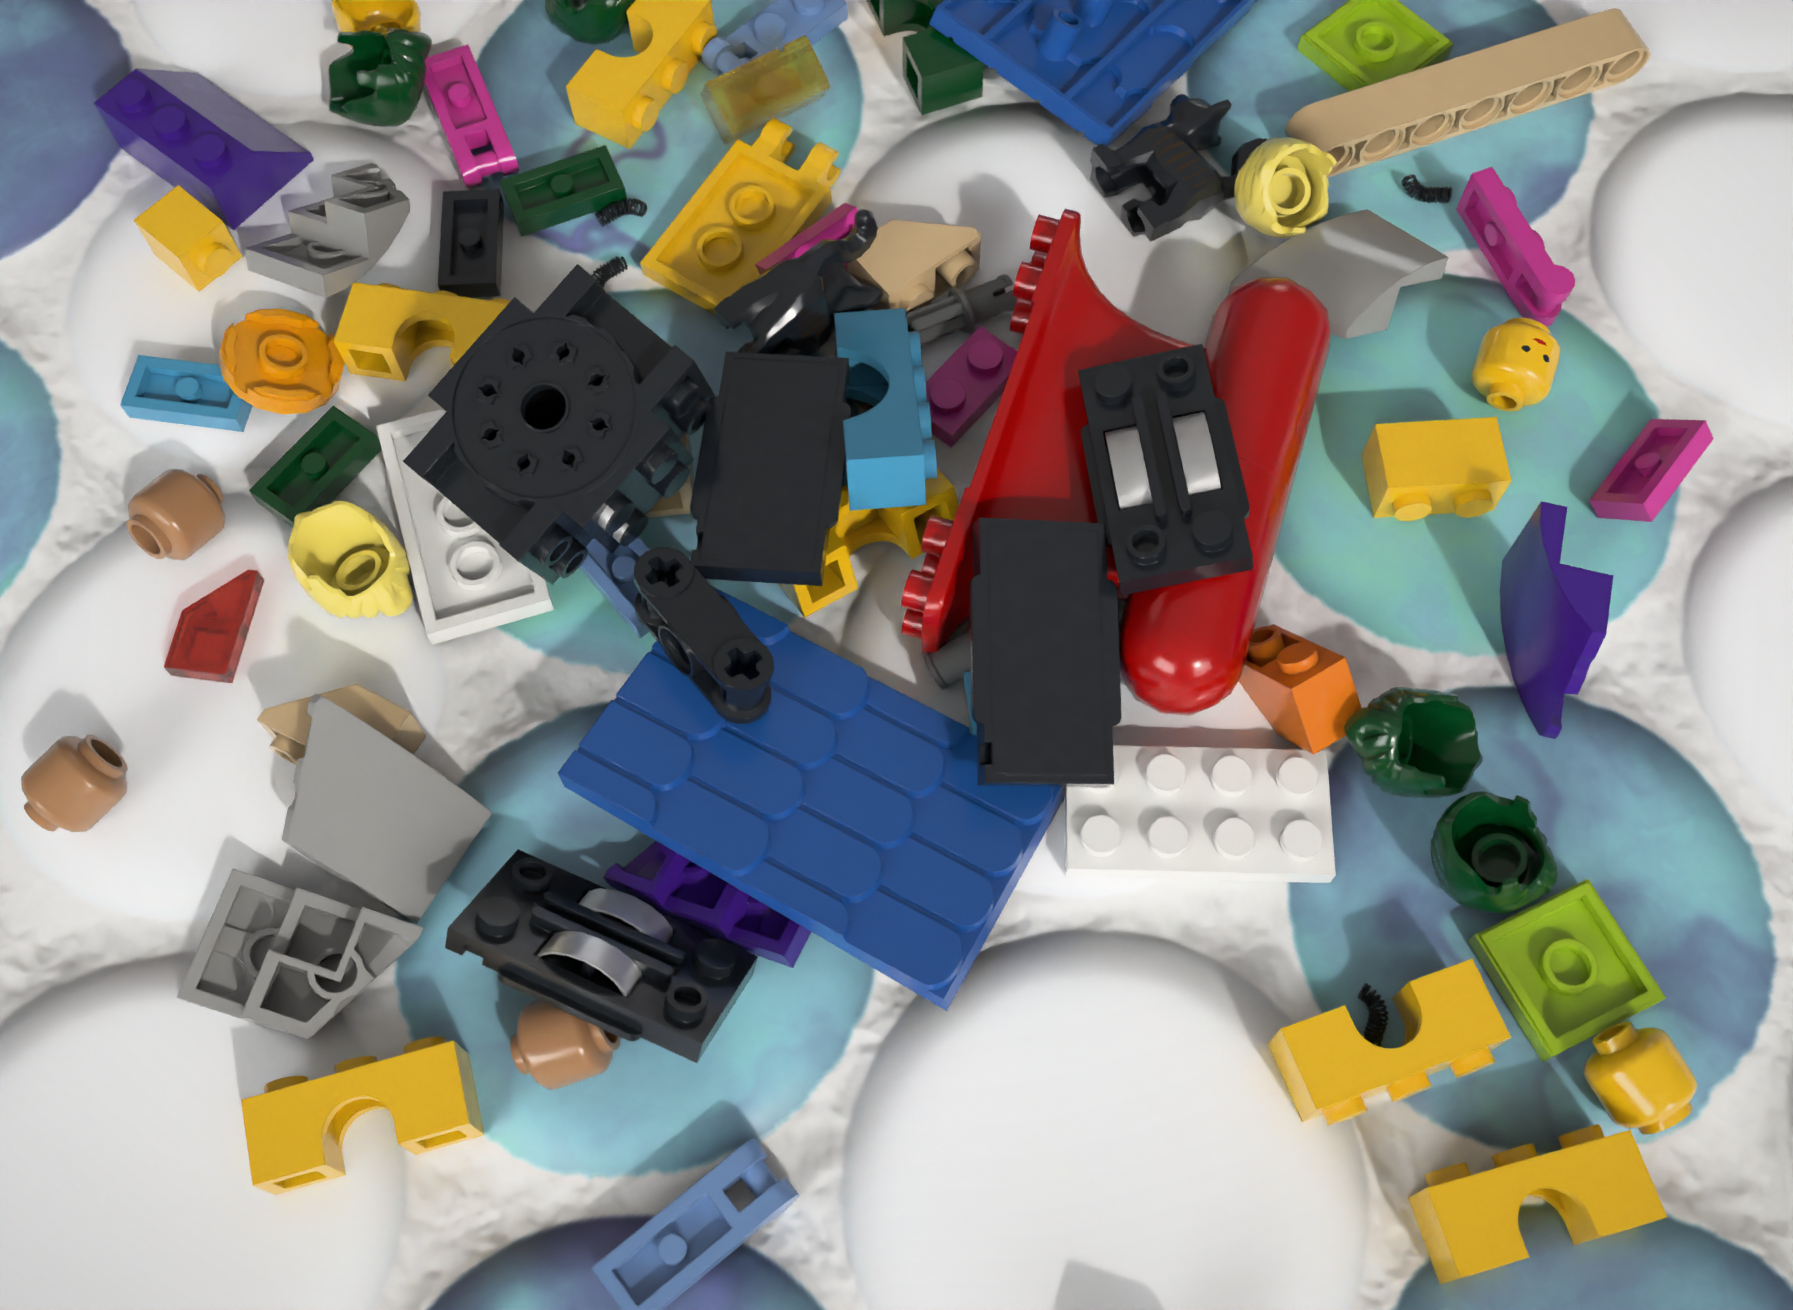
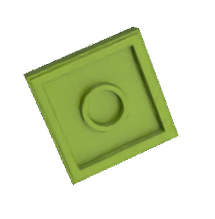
[1297,0,1454,91]
[1468,879,1666,1062]

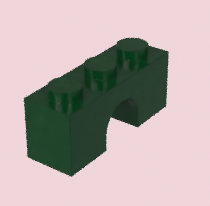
[867,0,989,115]

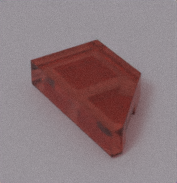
[164,569,264,683]

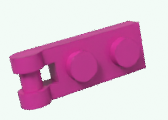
[424,44,520,189]
[1456,167,1575,327]

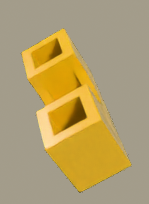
[566,0,717,149]
[333,282,511,381]
[778,469,959,618]
[1268,959,1511,1126]
[241,1036,485,1195]
[1408,1124,1667,1284]

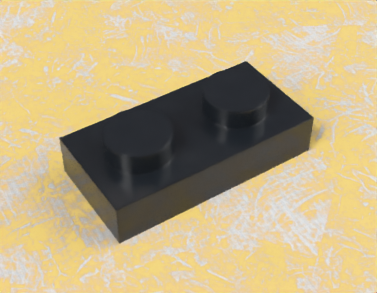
[438,189,504,298]

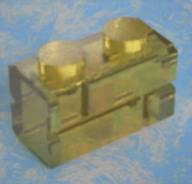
[700,35,831,145]

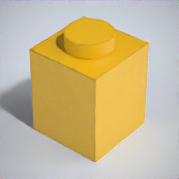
[133,185,242,292]

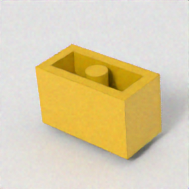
[1361,417,1512,521]

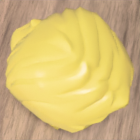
[1234,137,1337,238]
[287,501,413,619]

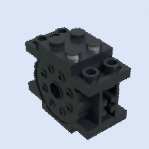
[403,264,715,585]

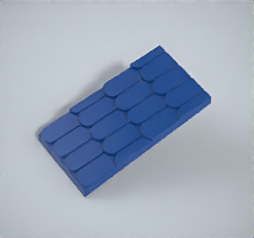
[929,0,1257,147]
[558,586,1064,1011]

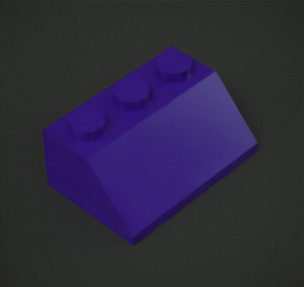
[94,68,314,230]

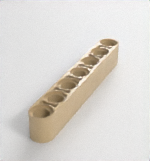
[1285,8,1651,177]

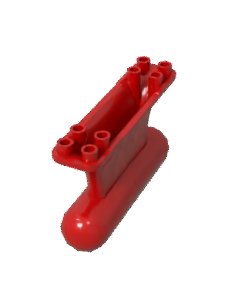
[901,209,1330,716]

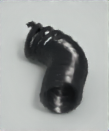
[1401,174,1452,203]
[595,198,647,227]
[591,256,628,291]
[1357,983,1389,1046]

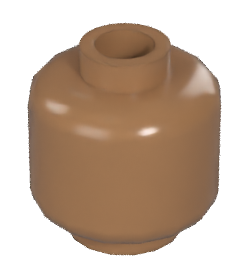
[126,469,225,560]
[21,735,128,832]
[510,1000,621,1090]

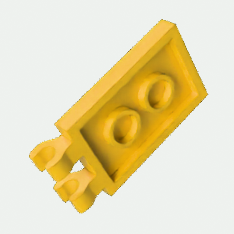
[640,117,841,316]

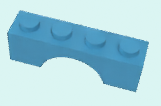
[834,308,937,510]

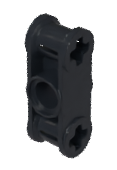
[634,547,774,724]

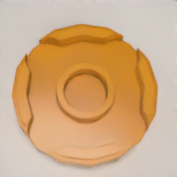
[218,309,344,415]

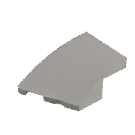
[245,163,410,298]
[1227,209,1449,339]
[281,694,493,924]
[177,868,423,1039]

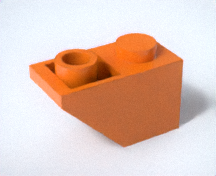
[1238,624,1362,755]

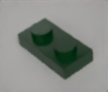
[499,145,627,237]
[249,406,382,528]

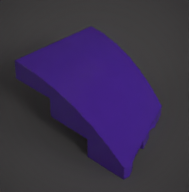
[1500,501,1613,739]
[603,840,811,968]

